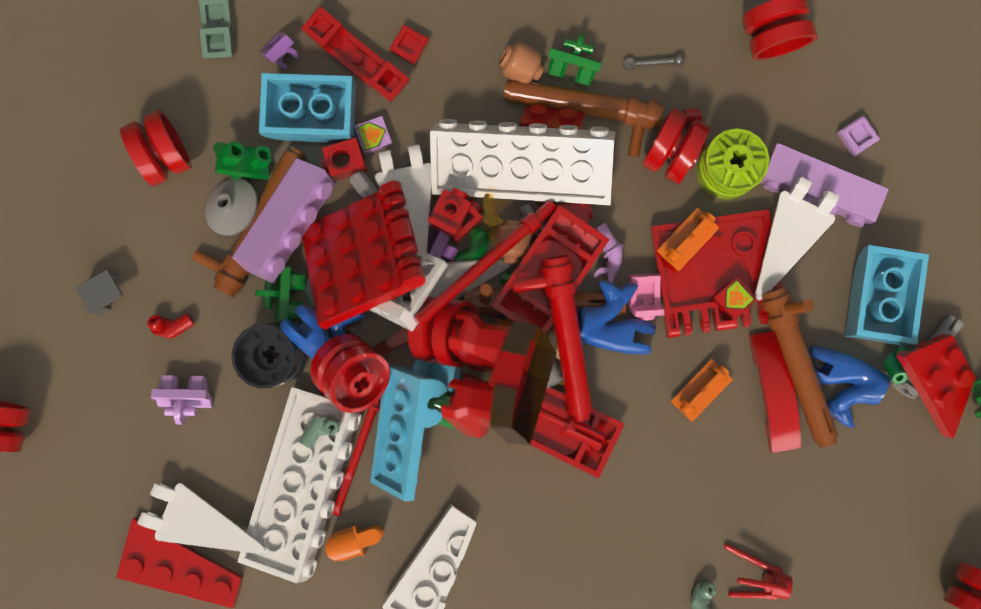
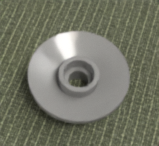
[205,179,258,236]

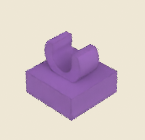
[259,32,299,70]
[427,230,458,261]

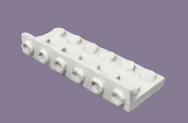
[430,119,615,205]
[237,387,361,583]

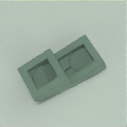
[199,0,233,59]

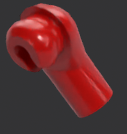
[147,312,195,339]

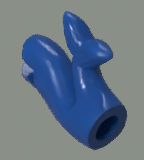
[577,281,656,355]
[280,305,365,359]
[808,345,890,428]

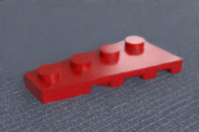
[116,517,243,608]

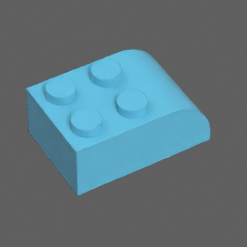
[259,73,356,143]
[845,245,929,346]

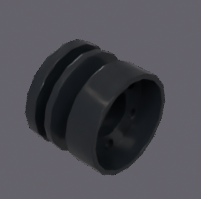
[231,322,308,389]

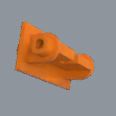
[657,207,719,272]
[670,359,733,422]

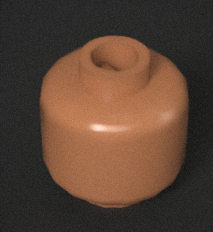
[498,42,544,83]
[494,220,534,265]

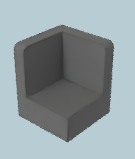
[76,269,123,315]

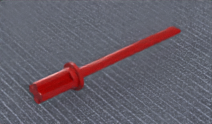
[463,373,607,450]
[332,398,381,516]

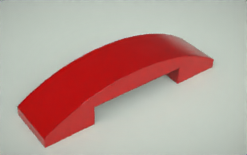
[301,6,410,103]
[748,331,801,453]

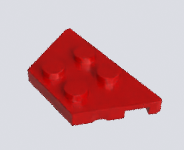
[896,334,976,439]

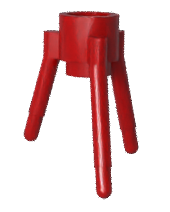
[724,544,793,601]

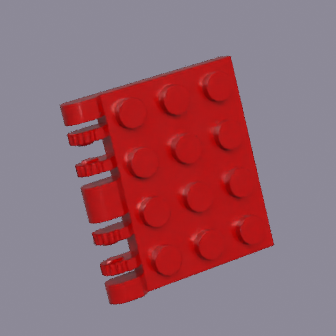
[302,180,426,330]
[650,209,782,338]

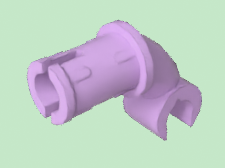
[594,223,624,283]

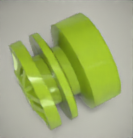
[696,128,770,200]

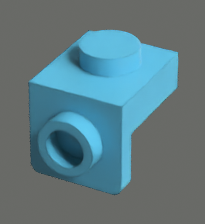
[411,360,461,392]

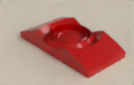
[491,205,610,335]
[531,387,625,479]

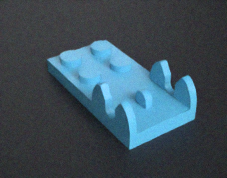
[370,365,447,501]

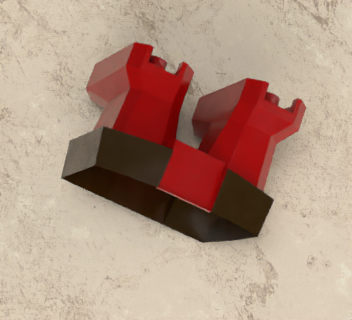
[441,311,556,445]

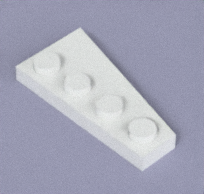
[381,504,477,609]

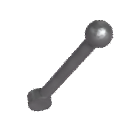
[623,54,685,70]

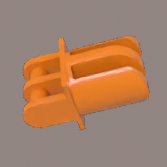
[325,523,384,561]

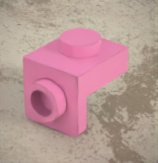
[628,273,664,320]

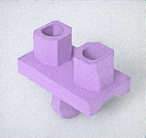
[151,375,213,425]

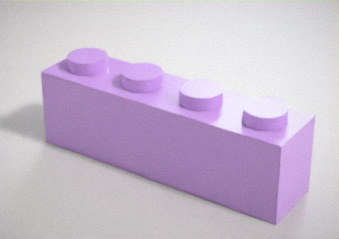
[760,143,889,227]
[232,158,336,283]

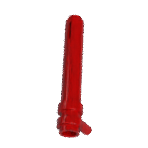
[512,255,593,422]

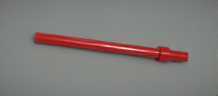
[413,200,557,327]

